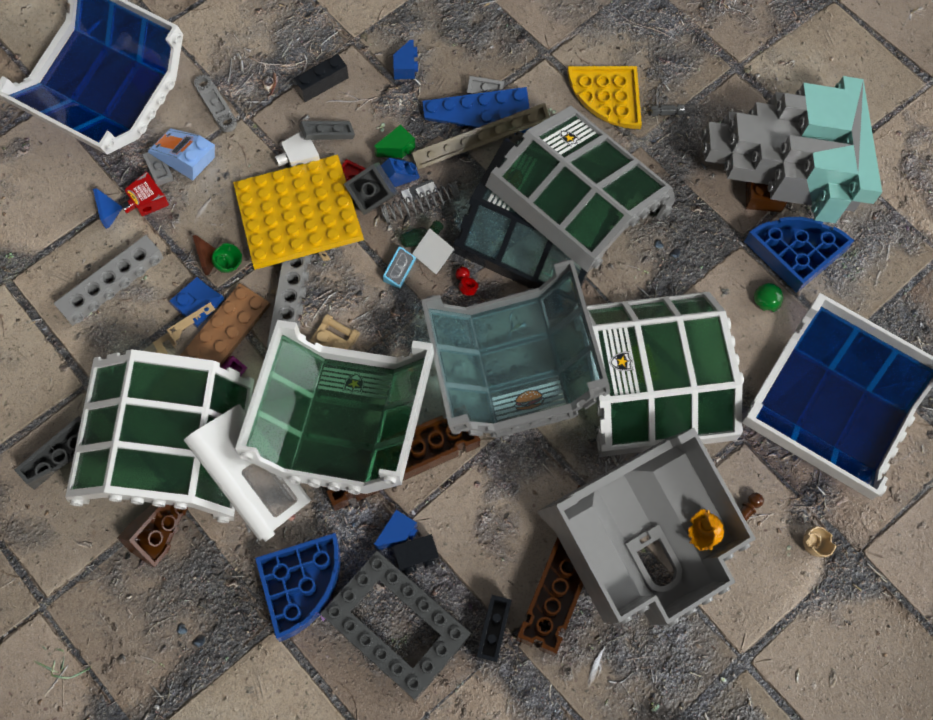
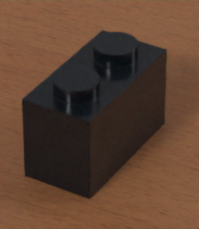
[393,534,439,575]

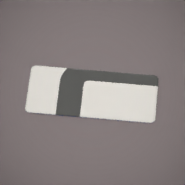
[401,179,437,203]

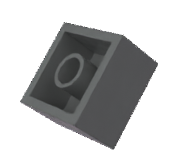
[344,162,399,215]

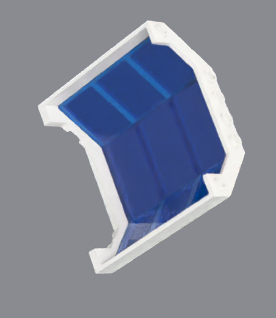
[0,0,183,155]
[742,293,933,500]

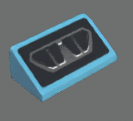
[383,246,416,289]

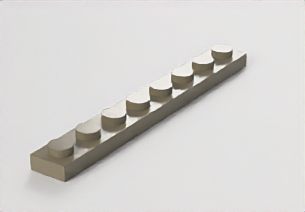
[411,103,550,169]

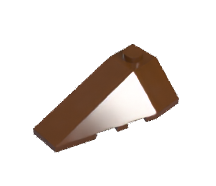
[117,479,189,568]

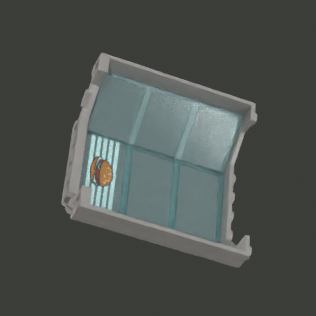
[421,259,610,438]

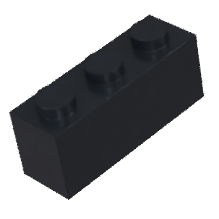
[293,54,349,103]
[476,595,512,665]

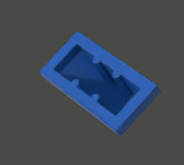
[93,188,122,229]

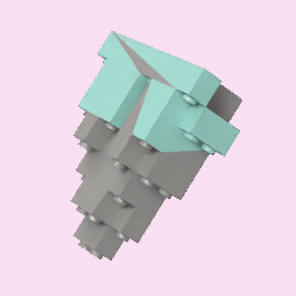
[701,76,882,223]

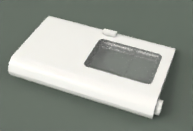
[184,404,312,542]

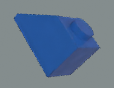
[374,510,418,550]

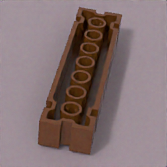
[317,406,481,511]
[516,485,583,657]

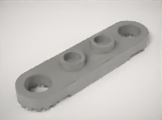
[194,74,237,132]

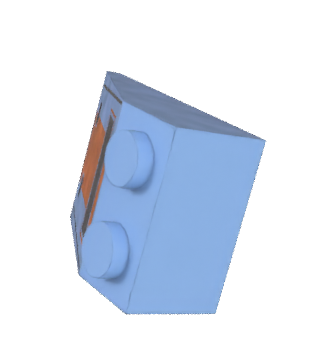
[148,128,215,180]

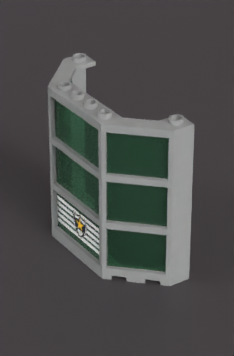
[485,106,675,272]

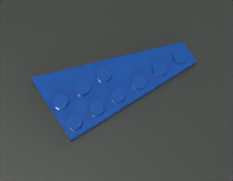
[422,87,532,135]

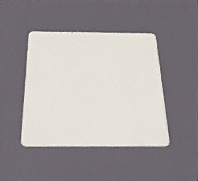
[413,229,454,274]

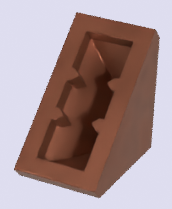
[192,235,215,275]

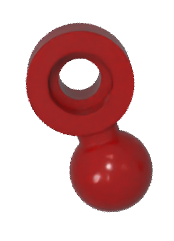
[455,267,478,296]

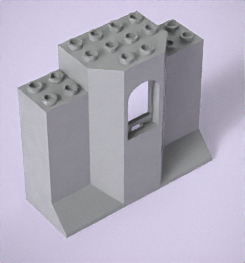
[537,428,756,626]

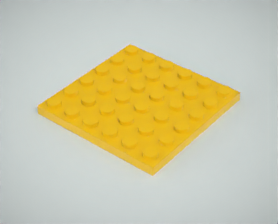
[233,155,364,270]

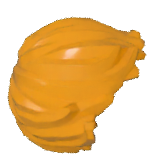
[688,509,724,551]

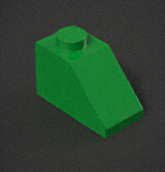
[374,125,415,158]

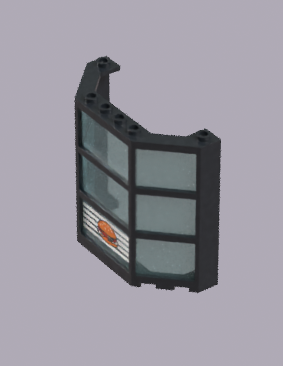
[453,131,636,304]

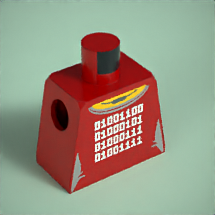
[120,172,169,216]

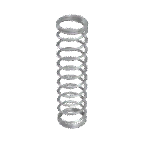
[380,181,460,224]

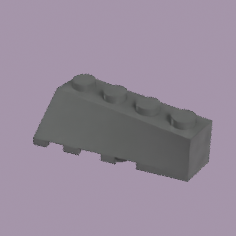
[14,416,103,490]

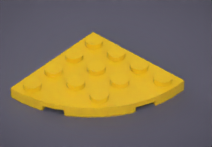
[567,66,642,129]

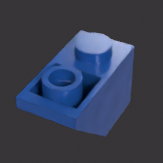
[393,40,418,80]
[381,158,420,187]

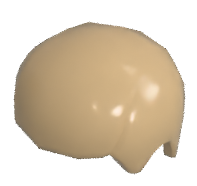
[803,526,836,558]

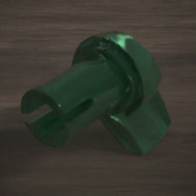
[400,220,444,248]

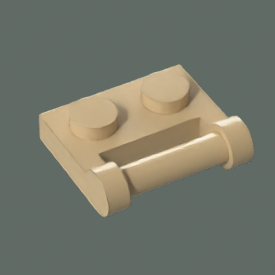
[310,314,360,350]

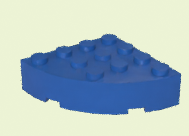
[744,217,854,293]
[255,533,341,642]

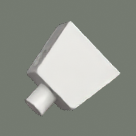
[275,131,320,167]

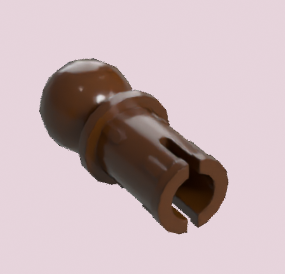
[740,493,764,522]

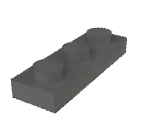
[299,121,355,140]

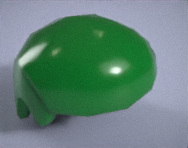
[211,243,242,273]
[754,283,783,312]

